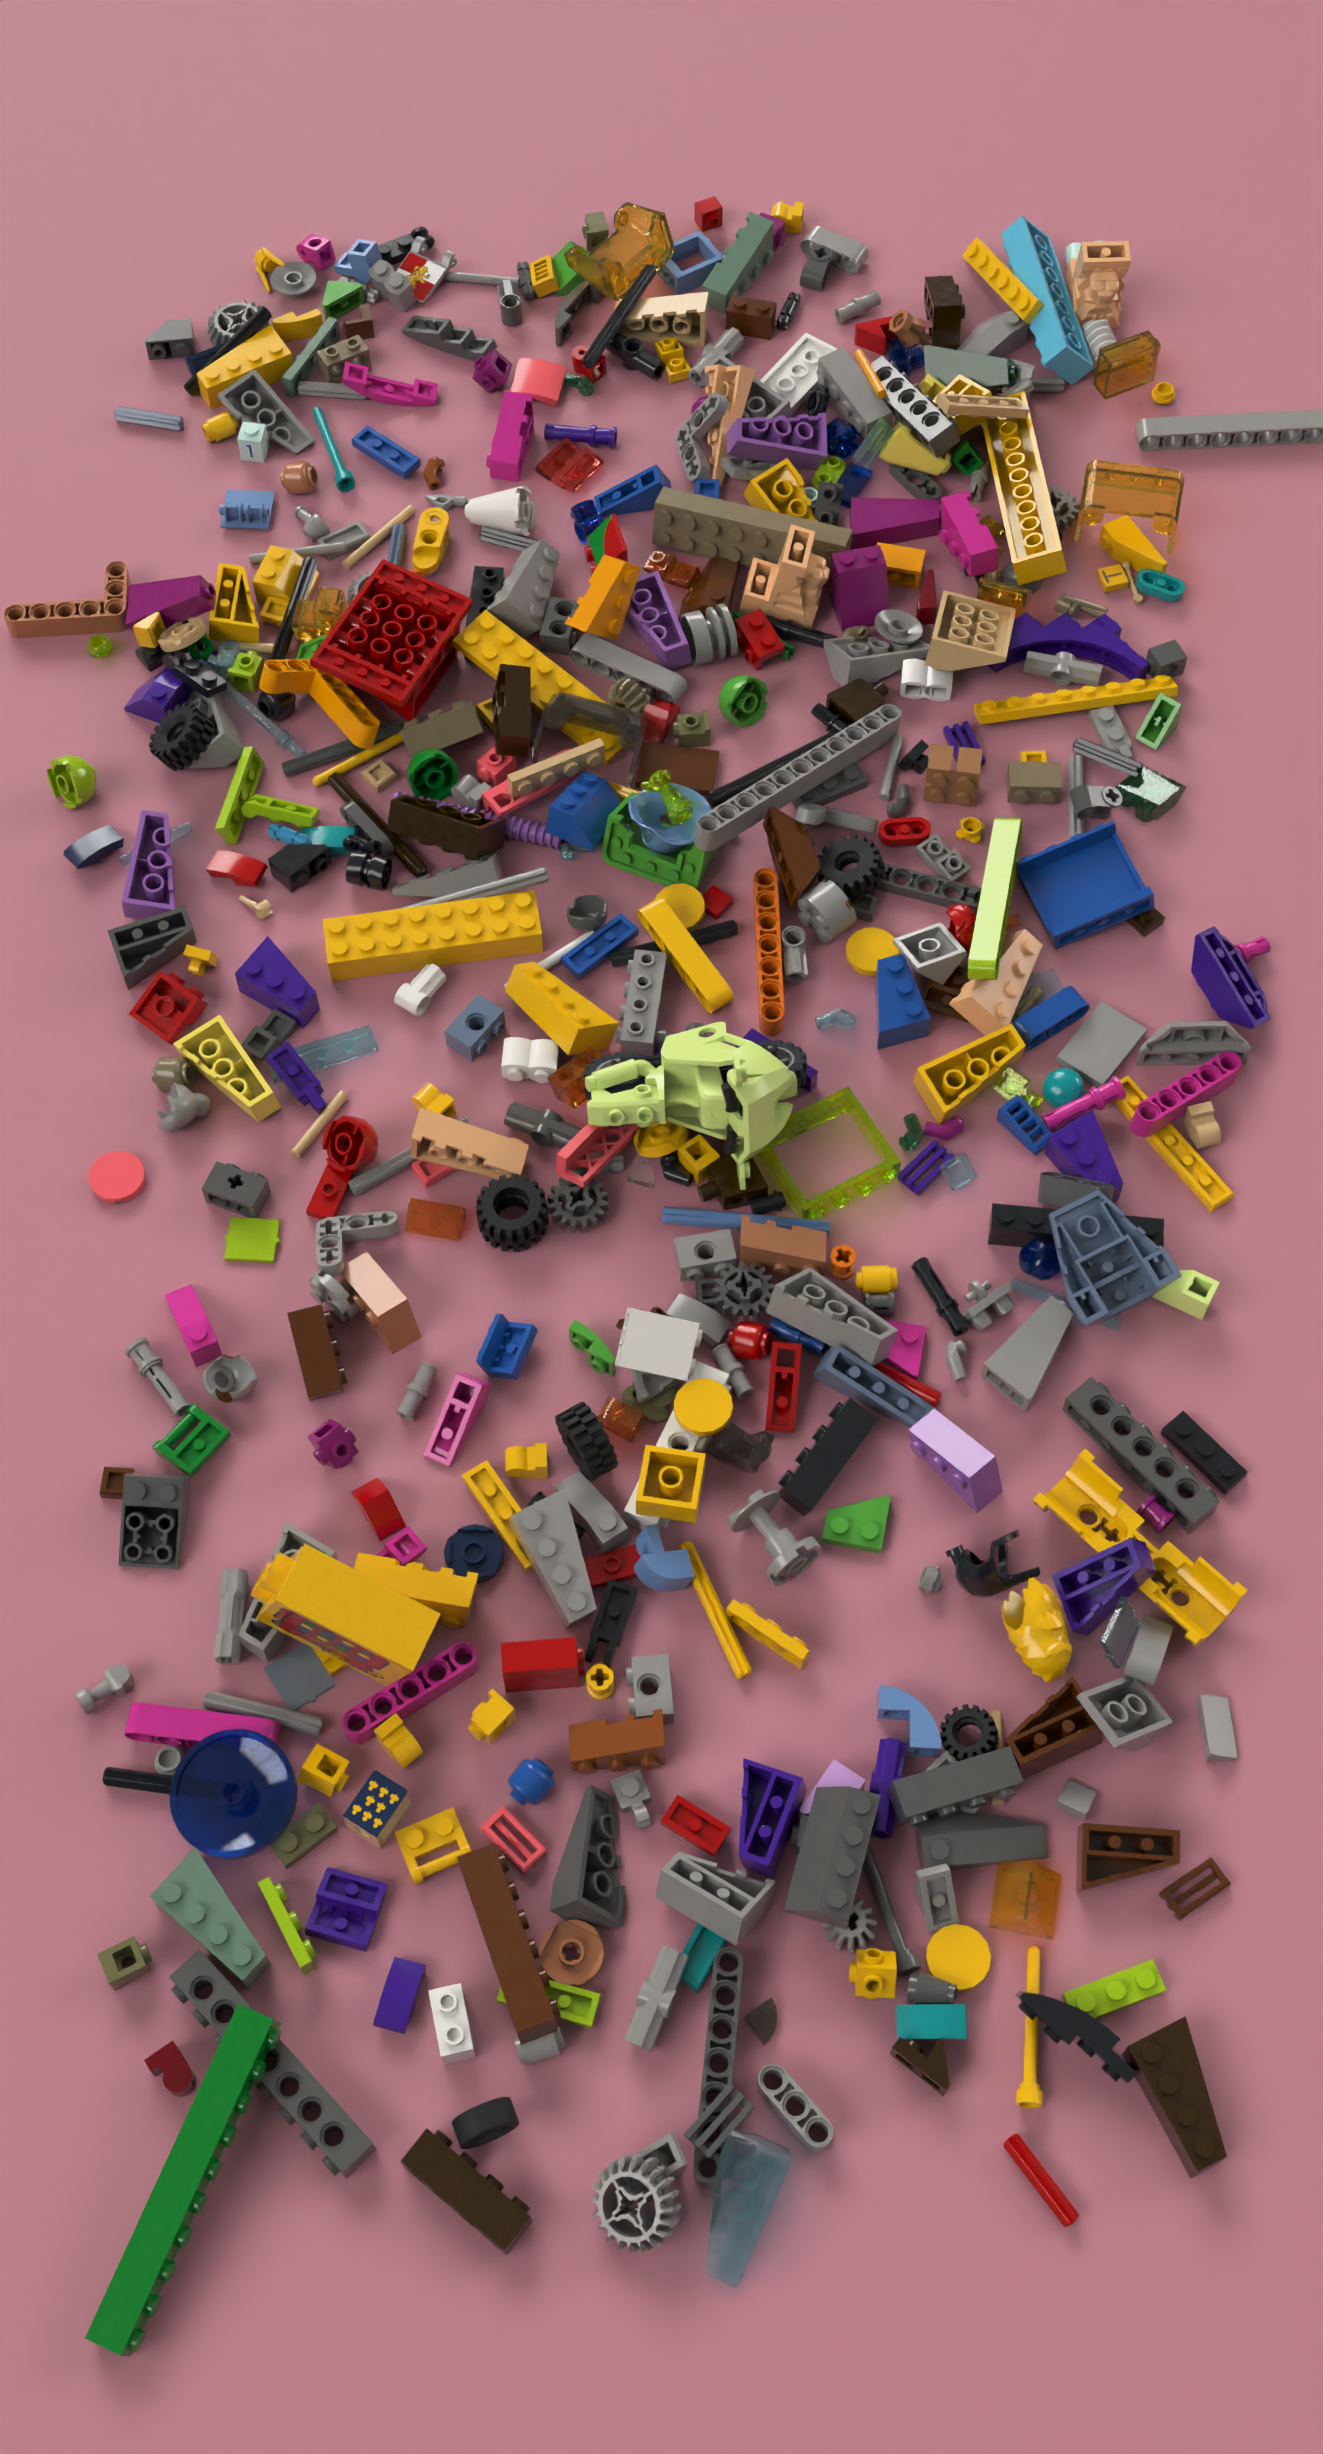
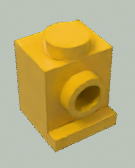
[677,1134,720,1185]
[467,1688,516,1745]
[297,1743,350,1797]

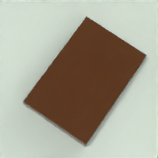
[635,741,719,796]

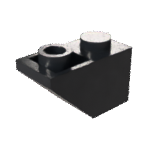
[268,844,331,893]

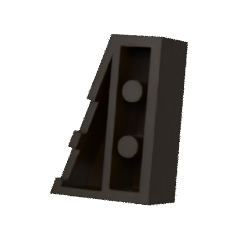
[924,276,965,350]
[491,664,534,758]

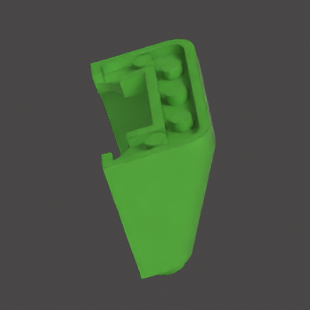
[602,792,720,888]

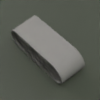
[800,226,869,274]
[1123,1614,1174,1686]
[757,2064,834,2153]

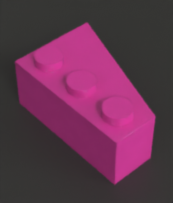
[486,391,535,482]
[939,491,998,577]

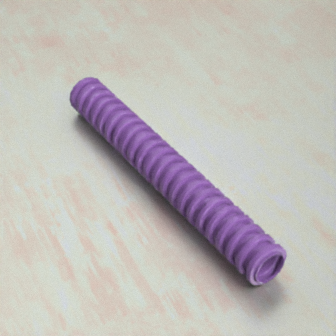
[392,791,564,850]

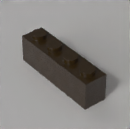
[400,2128,532,2255]

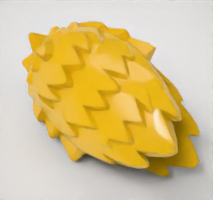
[1001,1578,1073,1683]

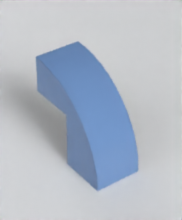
[877,1685,942,1758]

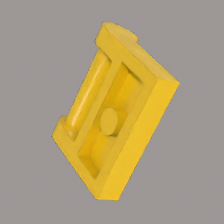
[394,1807,471,1885]

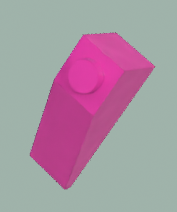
[165,1284,223,1367]
[423,1373,492,1467]

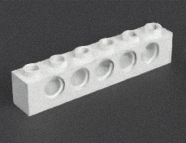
[624,1361,732,1531]

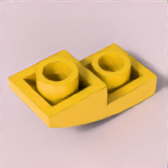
[272,309,323,341]
[654,337,691,383]

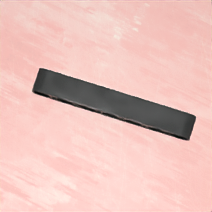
[693,1947,743,2188]

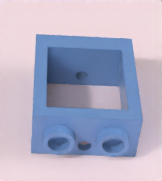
[653,231,723,295]

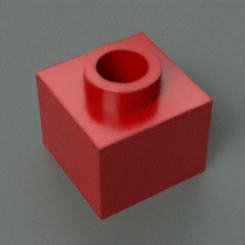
[694,196,723,232]

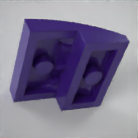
[305,1867,388,1952]

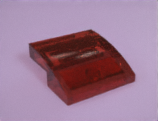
[535,437,604,493]

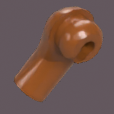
[423,456,445,491]

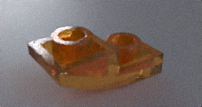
[643,550,700,590]

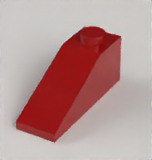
[765,1341,802,1433]

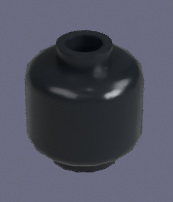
[257,691,296,721]

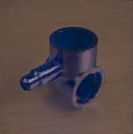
[888,338,925,377]
[570,500,604,544]

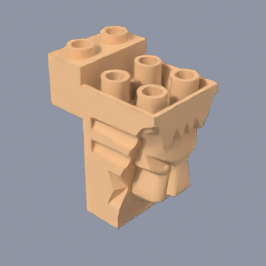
[1066,241,1131,328]
[738,524,830,628]

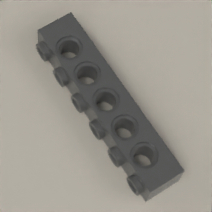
[862,356,961,458]
[1062,1377,1219,1534]

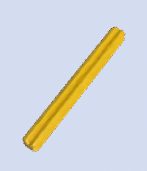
[678,1541,751,1679]

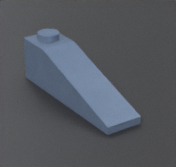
[812,1344,934,1428]

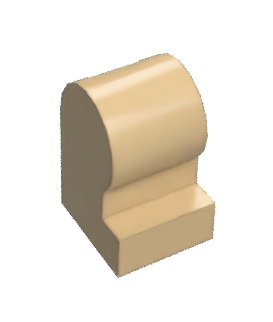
[1183,1101,1221,1149]

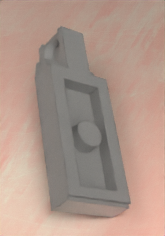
[1088,705,1133,758]

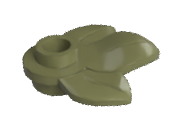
[622,1381,678,1422]

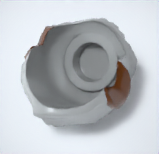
[202,1354,258,1403]

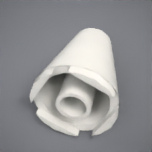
[465,486,535,536]

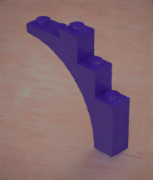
[988,612,1149,680]

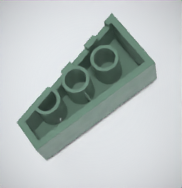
[150,1847,271,1989]

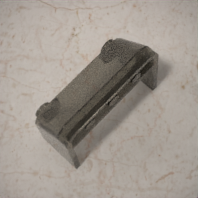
[532,692,648,788]

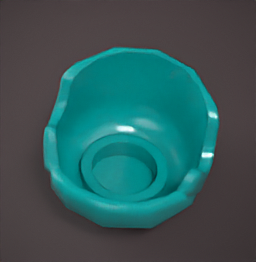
[1042,1068,1085,1108]

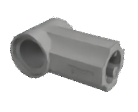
[781,926,808,984]

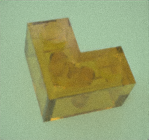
[291,587,347,641]

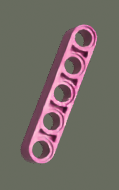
[1130,1051,1242,1137]
[342,1642,479,1744]
[124,1702,281,1757]

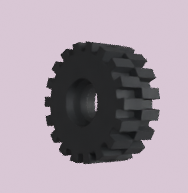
[149,702,214,771]
[817,834,886,903]
[555,1402,618,1481]

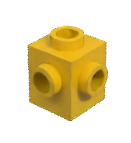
[849,1948,897,1999]

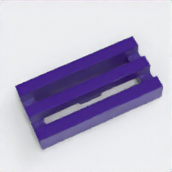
[943,721,986,766]
[897,1139,955,1196]

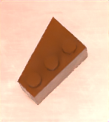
[569,1709,665,1774]

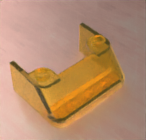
[1074,460,1185,553]

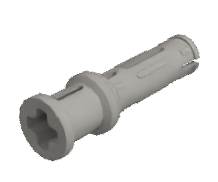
[125,1337,191,1417]

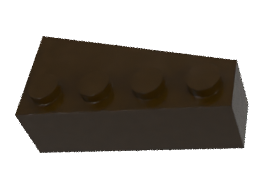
[387,795,507,860]
[1122,2016,1227,2178]

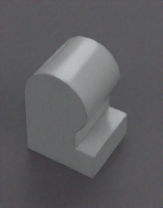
[451,774,492,812]

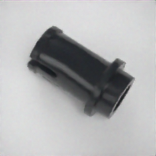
[749,1190,787,1215]

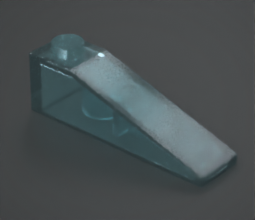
[705,2129,794,2288]

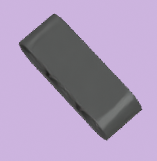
[1038,1172,1114,1208]

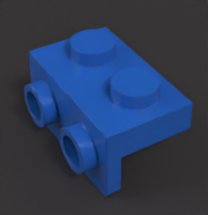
[476,1313,538,1380]

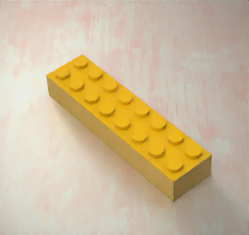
[322,890,544,981]

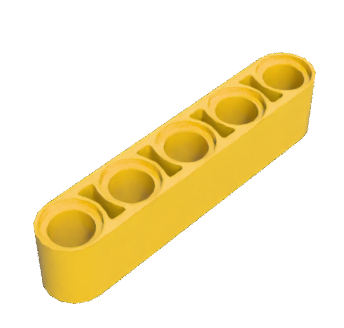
[637,897,734,1014]

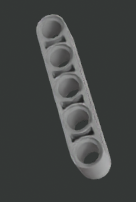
[569,633,688,704]

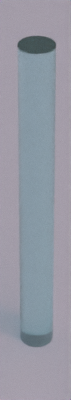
[1010,1278,1122,1331]

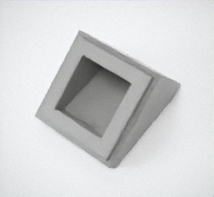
[1055,1778,1097,1821]

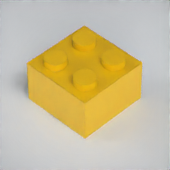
[636,1445,706,1523]

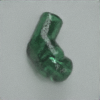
[564,374,594,397]
[899,1113,924,1151]

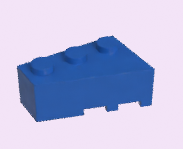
[875,954,931,1050]

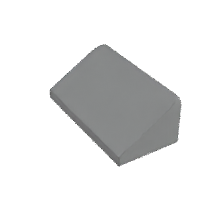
[1196,1695,1238,1761]

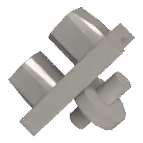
[961,1280,1015,1331]

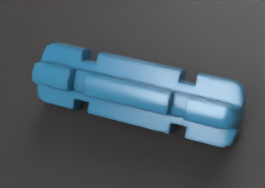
[267,823,312,844]

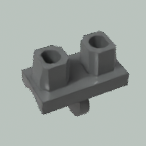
[814,481,844,526]

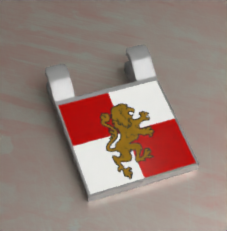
[395,236,457,305]

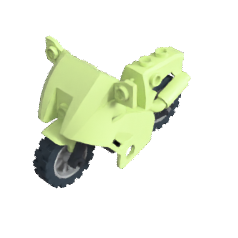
[583,1022,807,1190]

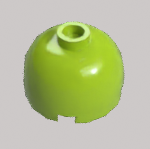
[47,755,97,809]

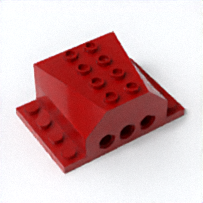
[310,559,473,721]

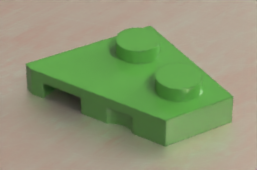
[822,1495,891,1554]

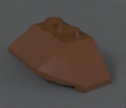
[763,807,821,908]

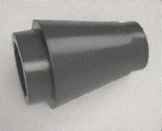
[907,1971,957,2005]

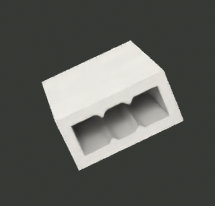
[615,1308,702,1381]

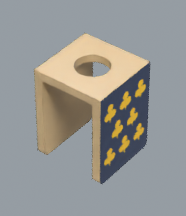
[343,1771,411,1849]

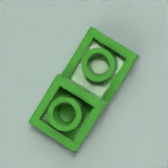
[569,1320,616,1376]

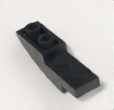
[1015,1991,1137,2083]

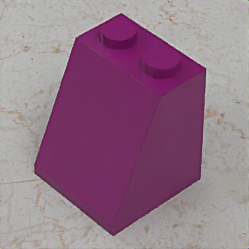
[828,545,889,632]

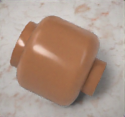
[280,461,318,495]

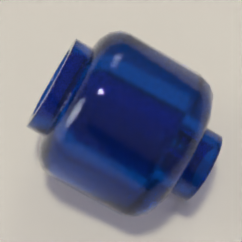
[1019,1239,1061,1281]

